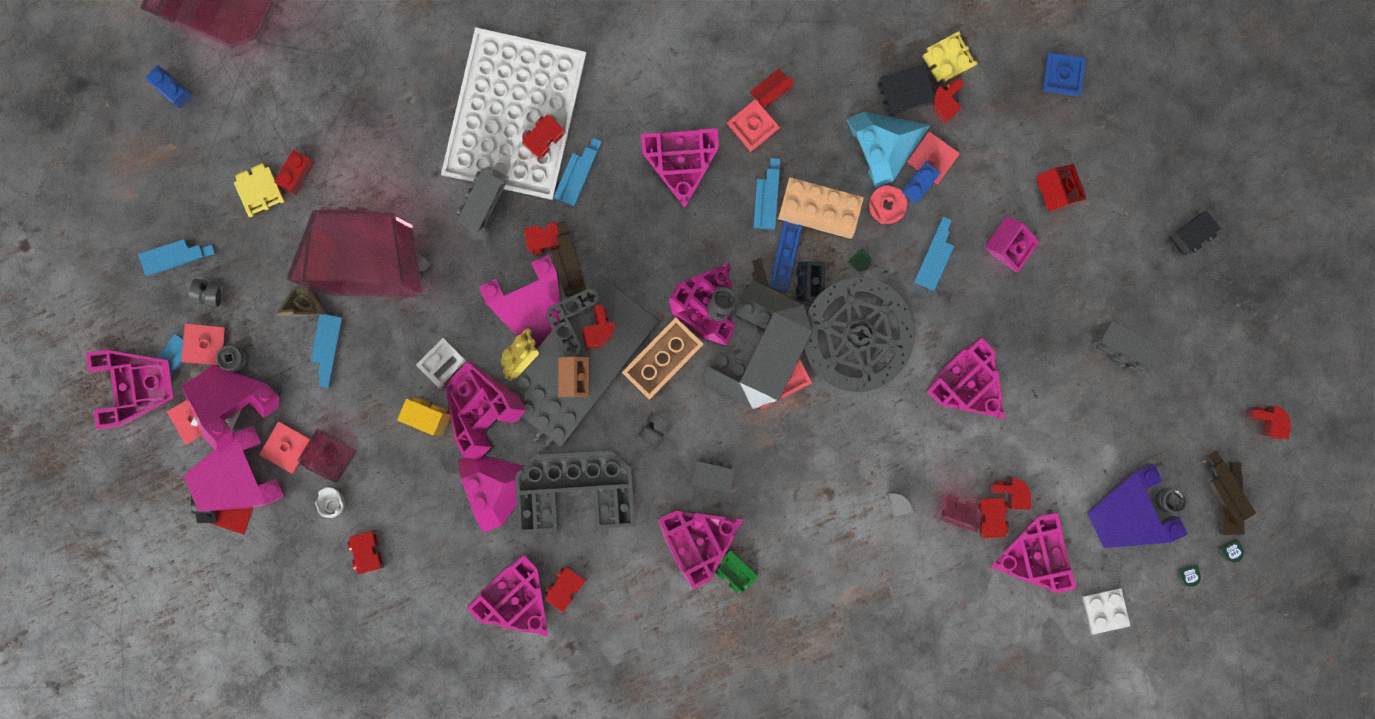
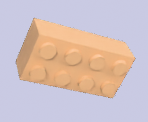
[778,177,864,239]
[622,317,704,400]

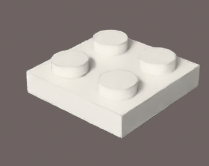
[1082,588,1130,635]

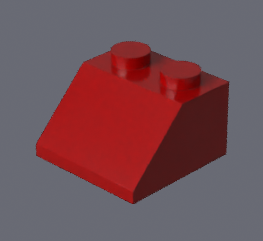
[1036,164,1087,212]

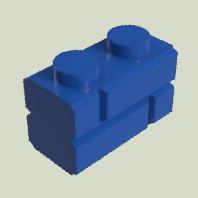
[145,65,192,108]
[902,160,941,204]

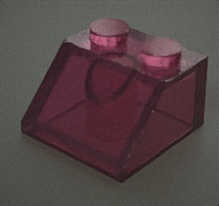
[297,428,357,483]
[934,494,981,533]

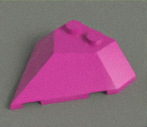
[641,128,719,208]
[669,262,735,345]
[926,337,1006,419]
[457,456,524,533]
[658,510,744,589]
[990,512,1077,593]
[466,554,549,637]

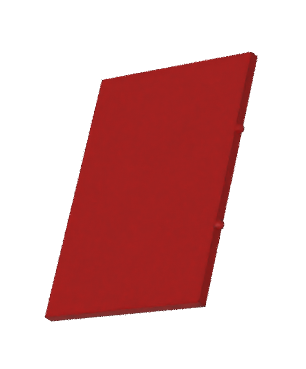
[210,508,253,535]

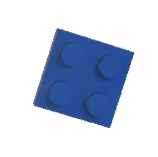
[1042,52,1086,97]

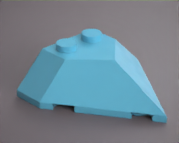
[846,111,931,189]

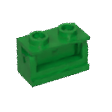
[715,549,758,594]

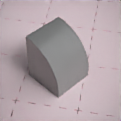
[887,493,913,516]

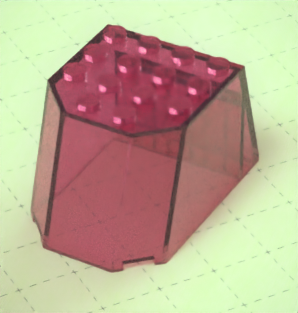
[140,0,273,57]
[287,207,422,298]

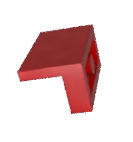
[750,69,794,109]

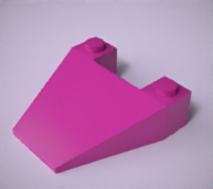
[479,255,561,347]
[86,350,174,430]
[445,361,527,459]
[182,365,279,452]
[183,426,284,512]

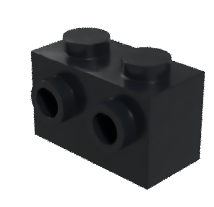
[1171,211,1221,254]
[796,261,825,301]

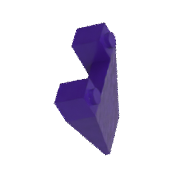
[1087,463,1188,548]

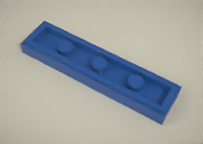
[769,221,802,293]

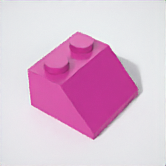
[985,216,1039,273]

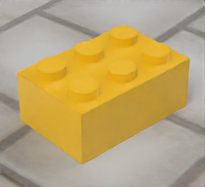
[397,397,451,436]

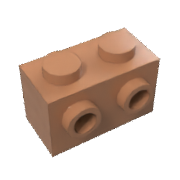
[558,357,589,398]

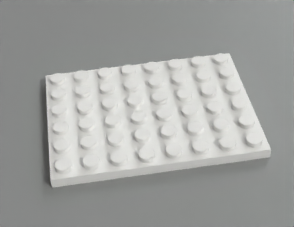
[441,27,587,200]

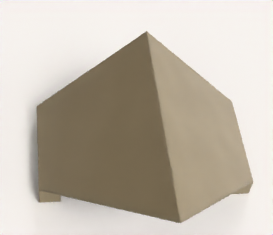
[277,286,326,317]

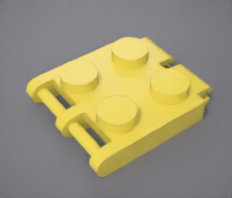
[922,31,978,83]
[234,163,285,217]
[500,328,539,381]

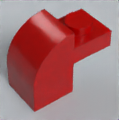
[932,78,965,124]
[582,304,614,350]
[1246,405,1291,439]
[989,478,1031,510]

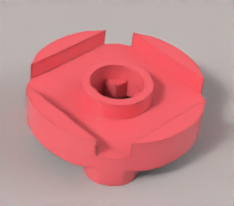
[869,185,907,224]

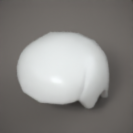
[315,487,345,518]

